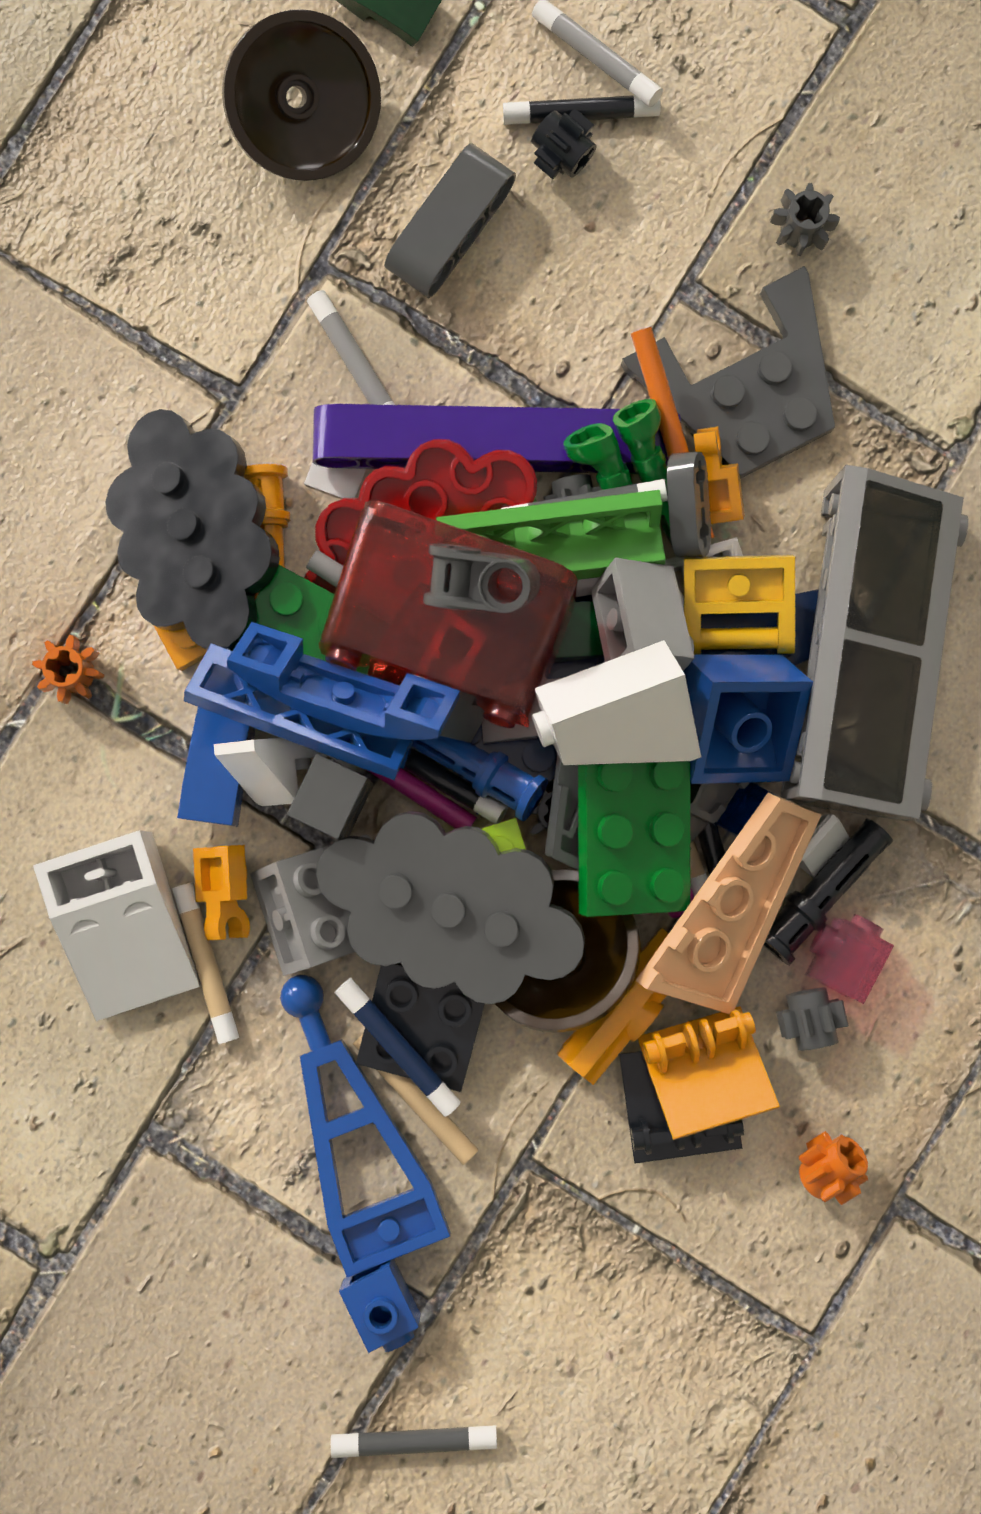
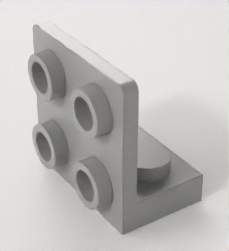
[250,835,371,976]

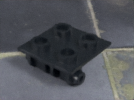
[356,963,485,1092]
[619,1051,744,1164]

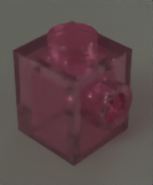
[805,914,894,1004]

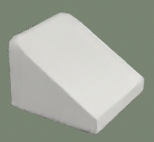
[799,814,850,878]

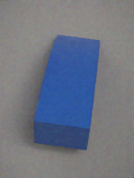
[177,707,256,827]

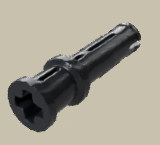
[764,818,893,966]

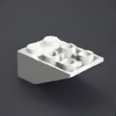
[33,830,201,1021]

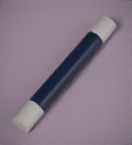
[334,978,461,1117]

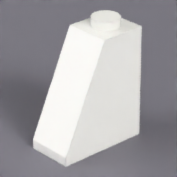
[532,640,701,765]

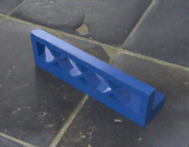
[184,643,414,780]

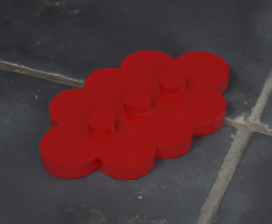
[304,439,537,634]

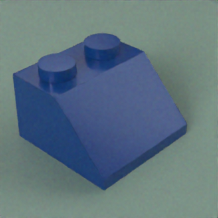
[683,655,813,784]

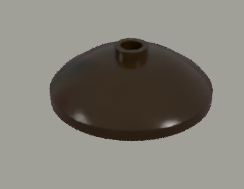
[222,9,381,181]
[495,869,641,1033]

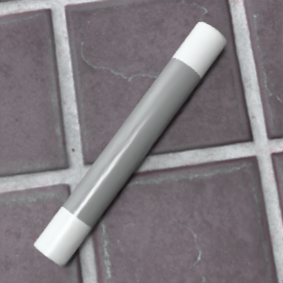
[532,0,663,107]
[307,290,395,405]

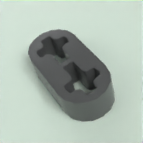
[667,452,711,558]

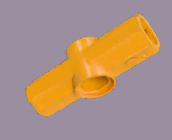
[556,928,669,1085]

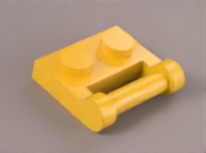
[683,555,795,655]

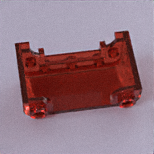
[319,501,578,729]

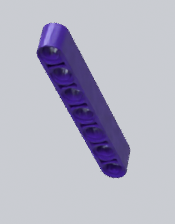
[312,404,681,474]

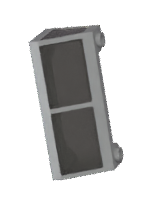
[780,465,968,821]

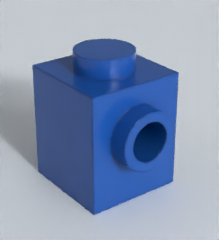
[339,1259,421,1353]

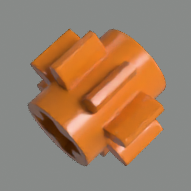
[32,635,105,704]
[799,1131,868,1205]

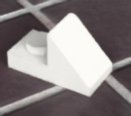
[214,738,328,806]

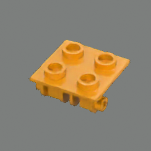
[637,1006,780,1140]

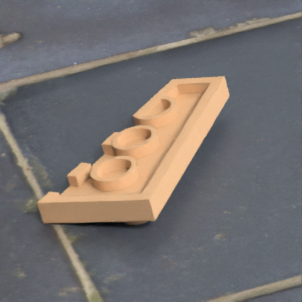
[636,793,821,1014]

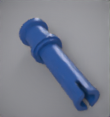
[412,736,548,821]

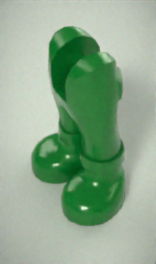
[563,399,672,545]

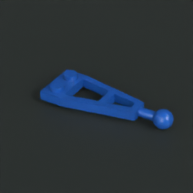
[280,975,451,1277]

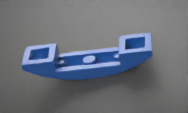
[227,622,460,740]

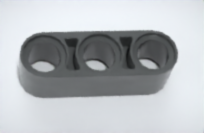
[384,143,516,298]

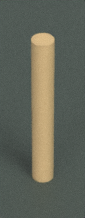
[353,1034,478,1165]

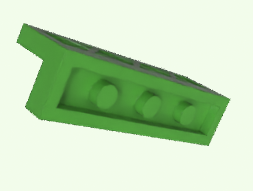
[436,490,666,590]

